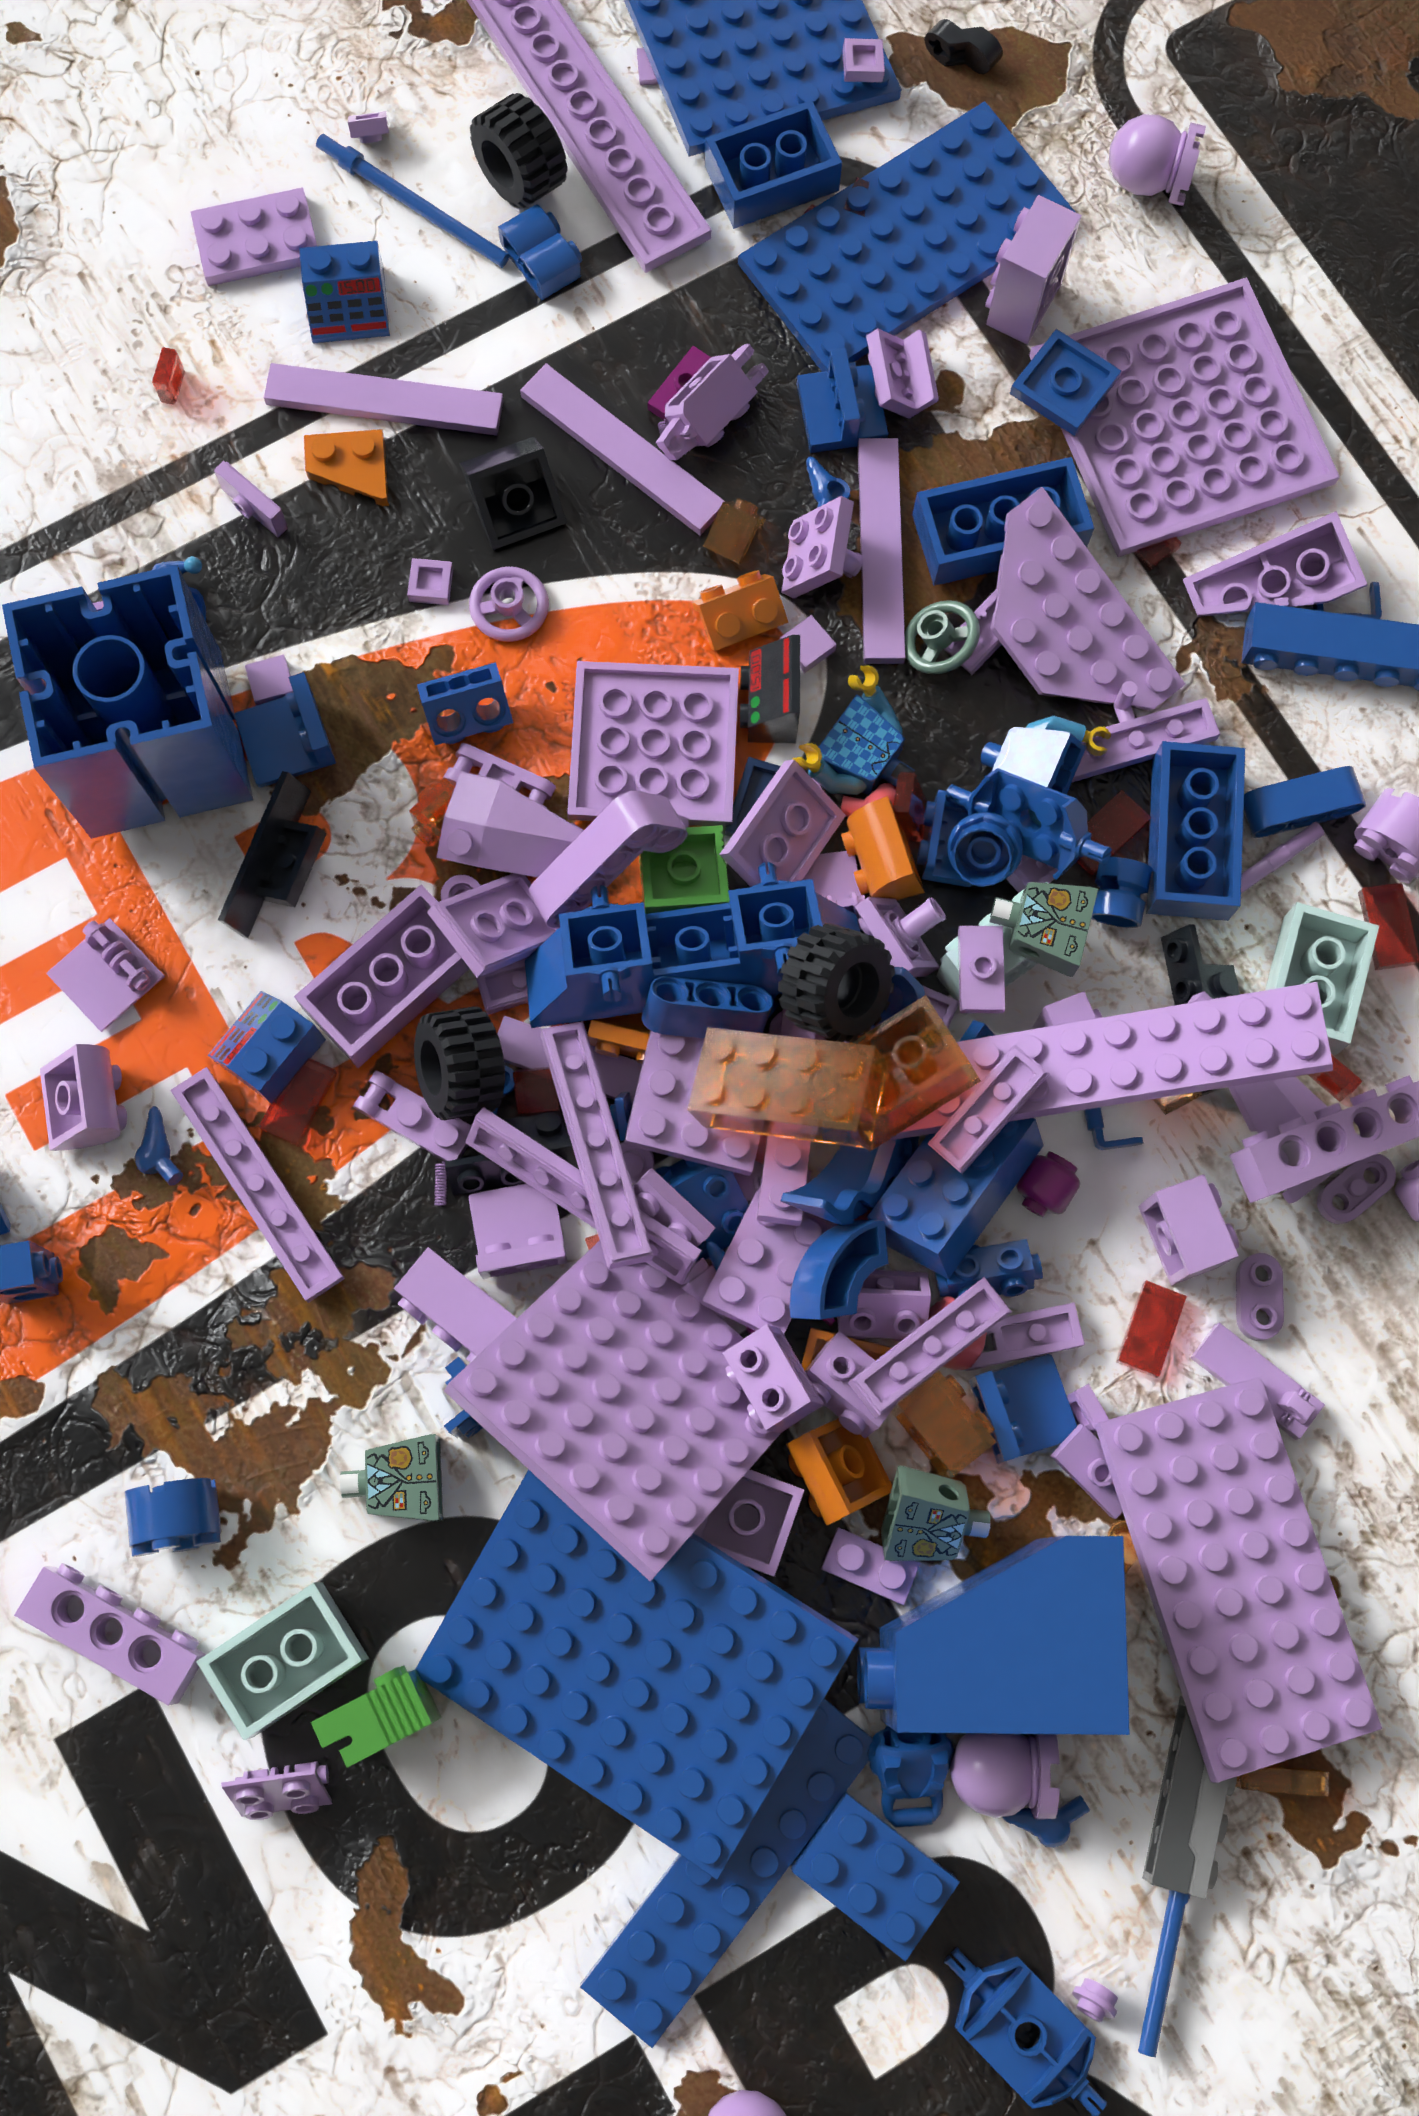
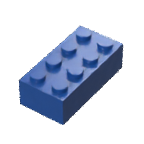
[912,457,1095,586]
[1146,741,1245,921]
[867,1118,1044,1279]

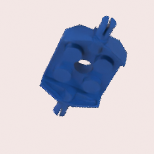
[945,768,1112,879]
[944,1947,1107,2116]

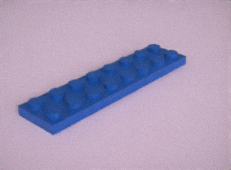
[580,1698,873,2048]

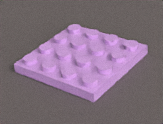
[567,661,739,827]

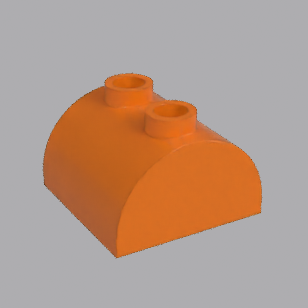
[841,796,925,900]
[786,1418,893,1526]

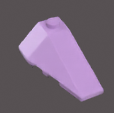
[1183,511,1368,617]

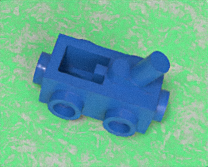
[935,1239,1043,1299]

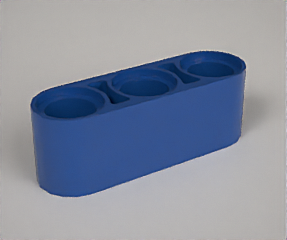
[1244,766,1366,838]
[641,976,773,1043]

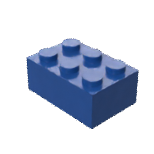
[705,100,842,229]
[790,1791,960,1962]

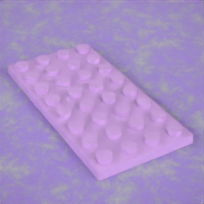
[1094,1376,1382,1783]

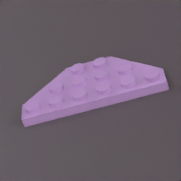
[991,487,1186,710]

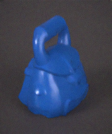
[867,1726,955,1828]

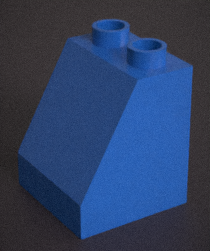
[857,1536,1130,1735]

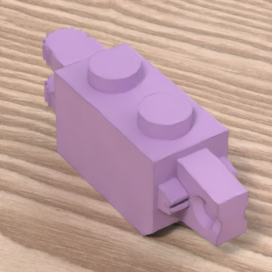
[656,343,769,460]

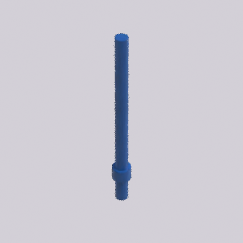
[316,133,510,268]

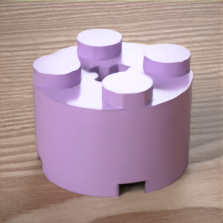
[1354,788,1419,884]

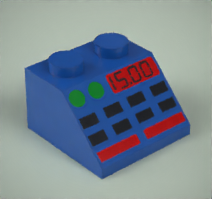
[299,241,390,344]
[207,991,326,1105]

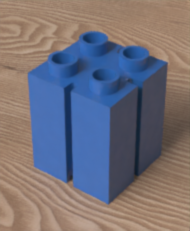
[2,565,254,839]

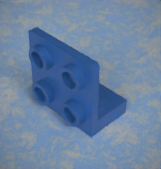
[235,672,336,788]
[969,1354,1077,1464]

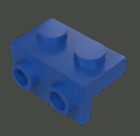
[916,789,972,887]

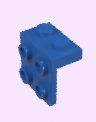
[654,1159,749,1261]

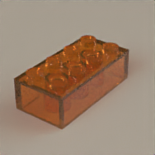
[687,1027,888,1149]

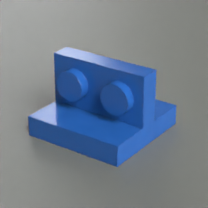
[796,347,888,453]

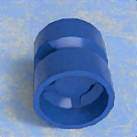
[1091,857,1153,928]

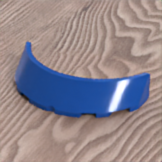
[780,967,934,1225]

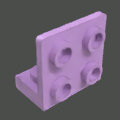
[469,1183,568,1279]

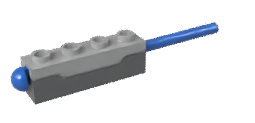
[1138,1696,1237,2058]

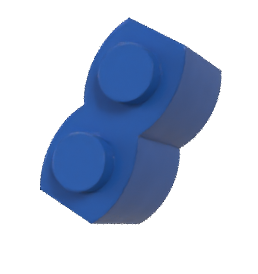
[498,204,582,300]

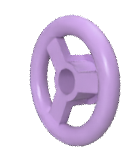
[469,567,549,642]

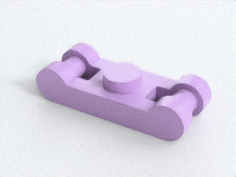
[443,743,556,805]

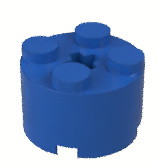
[124,1478,221,1557]

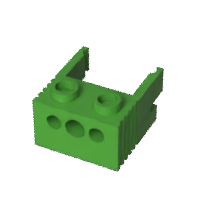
[639,825,729,914]
[311,1665,442,1768]

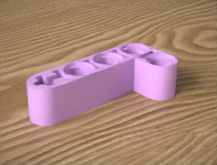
[529,791,688,928]

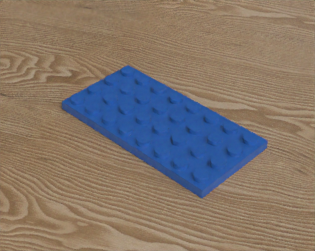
[738,101,1075,372]

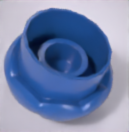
[947,812,1023,887]

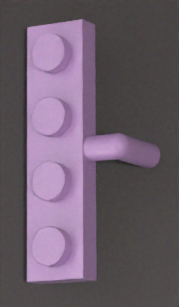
[1072,681,1220,782]

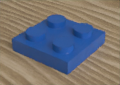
[1010,329,1122,436]

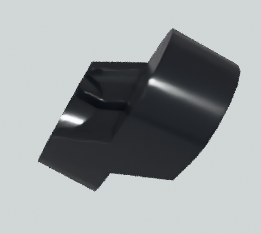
[924,19,1003,75]

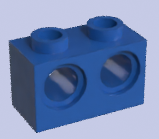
[417,662,514,745]
[0,1240,63,1304]

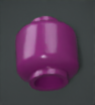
[1016,1151,1081,1218]

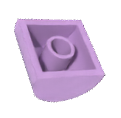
[40,1044,127,1151]

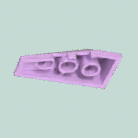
[436,771,584,877]

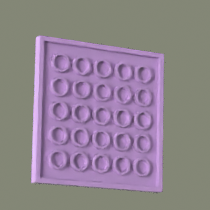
[1029,277,1340,557]
[444,1240,782,1581]

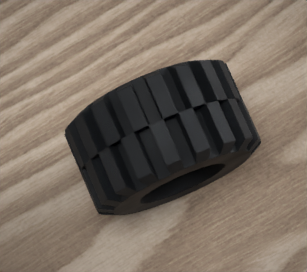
[469,93,568,209]
[778,923,895,1043]
[414,1007,505,1121]

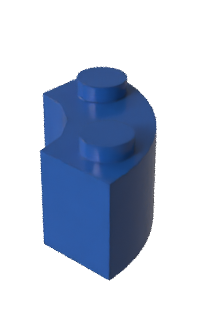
[790,1220,889,1320]

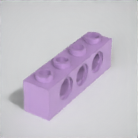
[14,1563,206,1706]

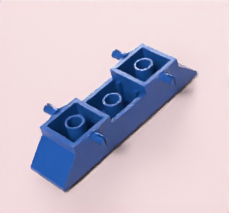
[525,862,860,1028]

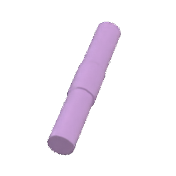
[1241,822,1324,894]

